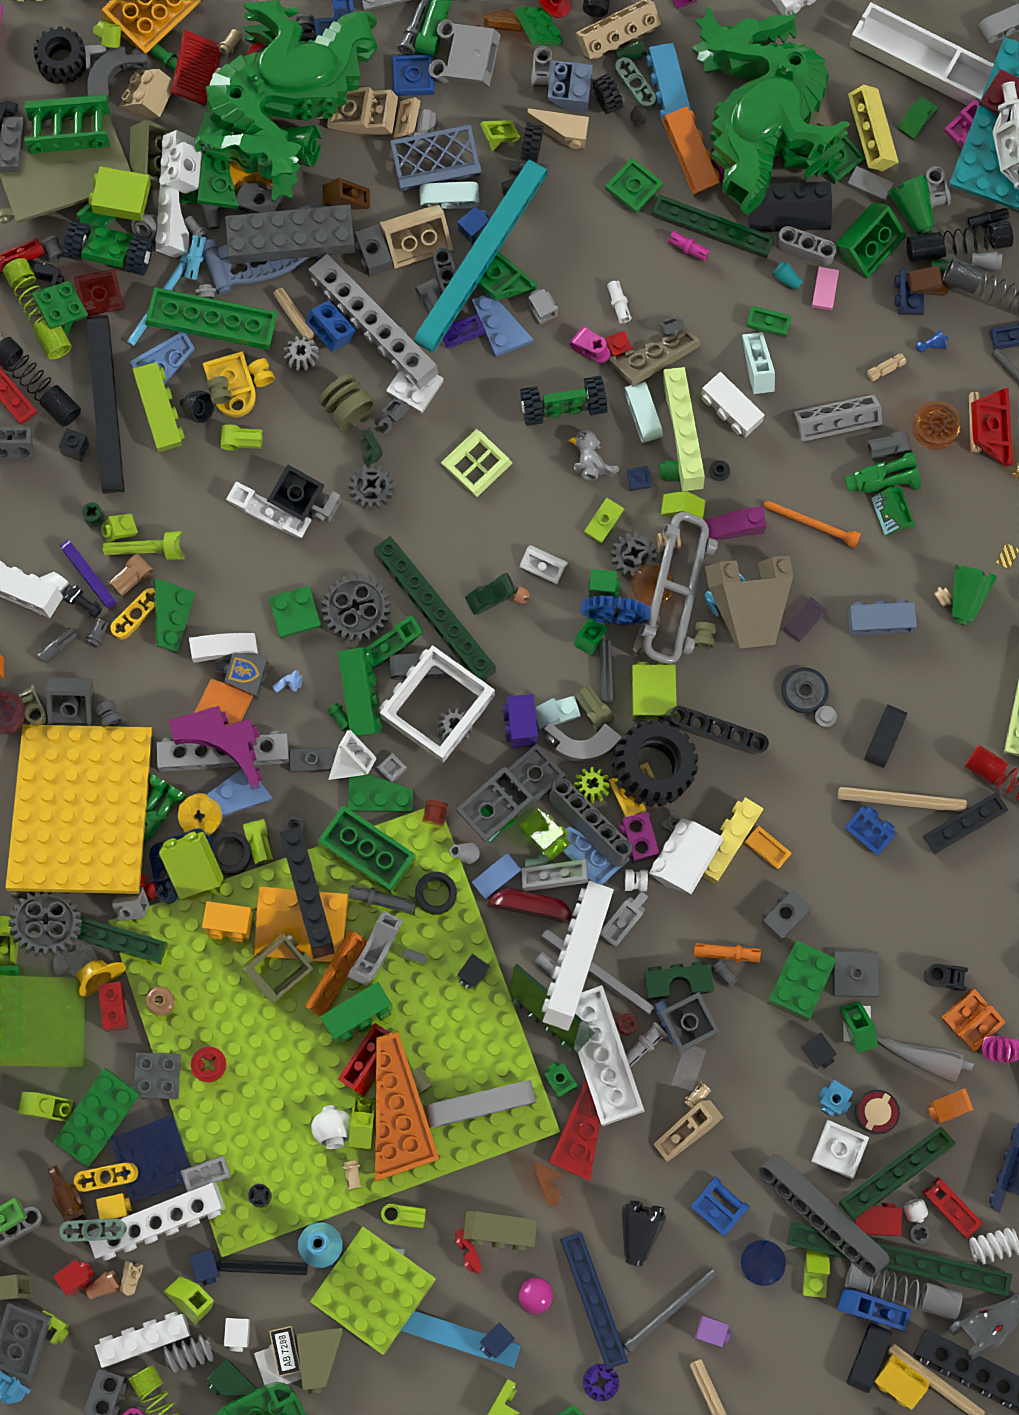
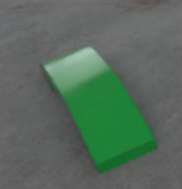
[366,615,424,669]

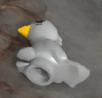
[568,429,620,481]

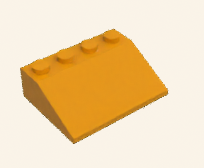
[101,0,203,54]
[254,887,349,963]

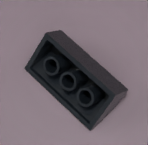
[748,181,832,232]

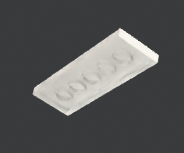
[575,986,645,1126]

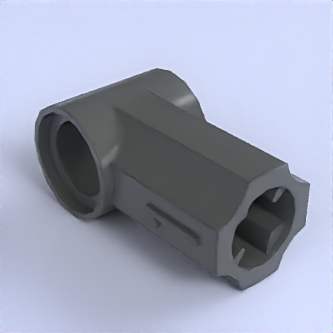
[415,278,442,313]
[867,430,912,459]

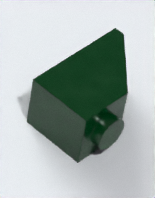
[206,1359,258,1396]

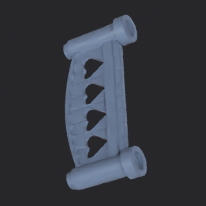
[202,205,324,295]

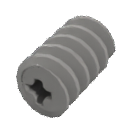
[163,1335,214,1373]

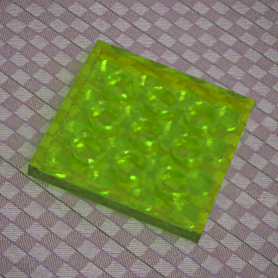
[0,975,85,1068]

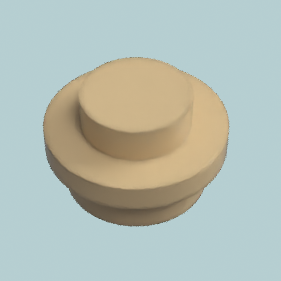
[934,587,953,607]

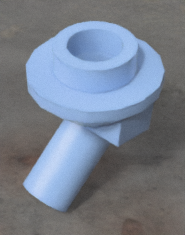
[272,670,302,692]

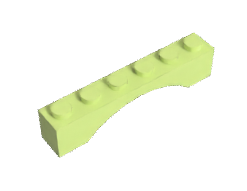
[663,367,705,491]

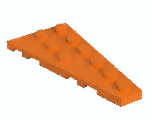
[375,1031,439,1181]

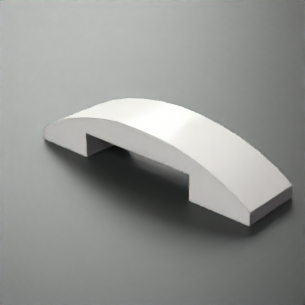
[226,482,311,539]

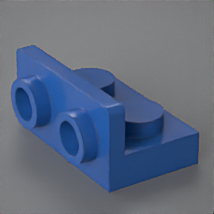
[844,805,897,855]

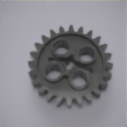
[321,573,391,642]
[9,892,82,958]

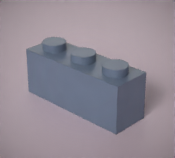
[848,600,917,636]

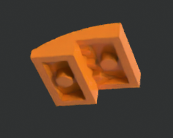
[194,679,253,726]
[941,988,1006,1052]

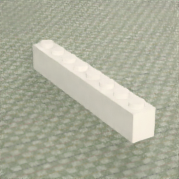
[541,881,614,1031]

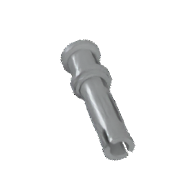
[625,1022,668,1068]

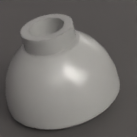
[131,214,157,241]

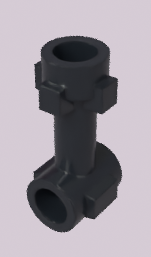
[63,584,102,619]

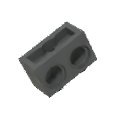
[0,427,33,460]
[83,1369,128,1415]

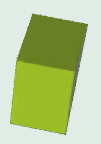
[661,491,705,519]

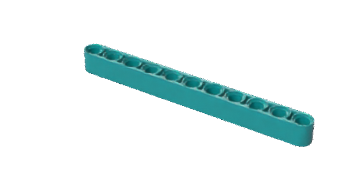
[414,160,548,353]

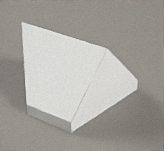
[328,730,376,780]

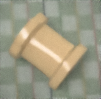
[657,533,681,552]

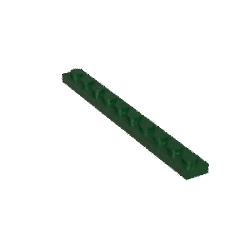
[786,1222,1012,1297]

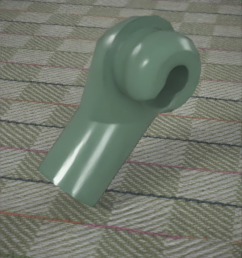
[524,847,554,868]

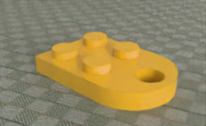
[203,351,256,418]

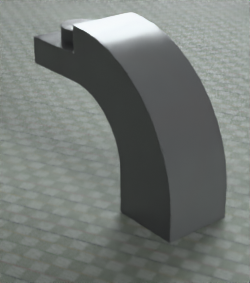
[87,47,148,103]

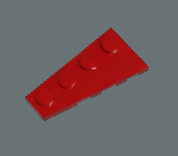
[549,1080,600,1182]

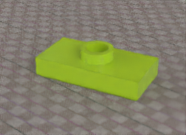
[584,498,625,545]

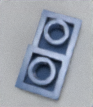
[472,853,522,899]

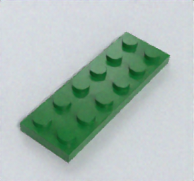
[146,287,278,350]

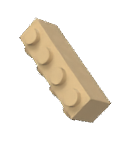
[576,0,661,59]

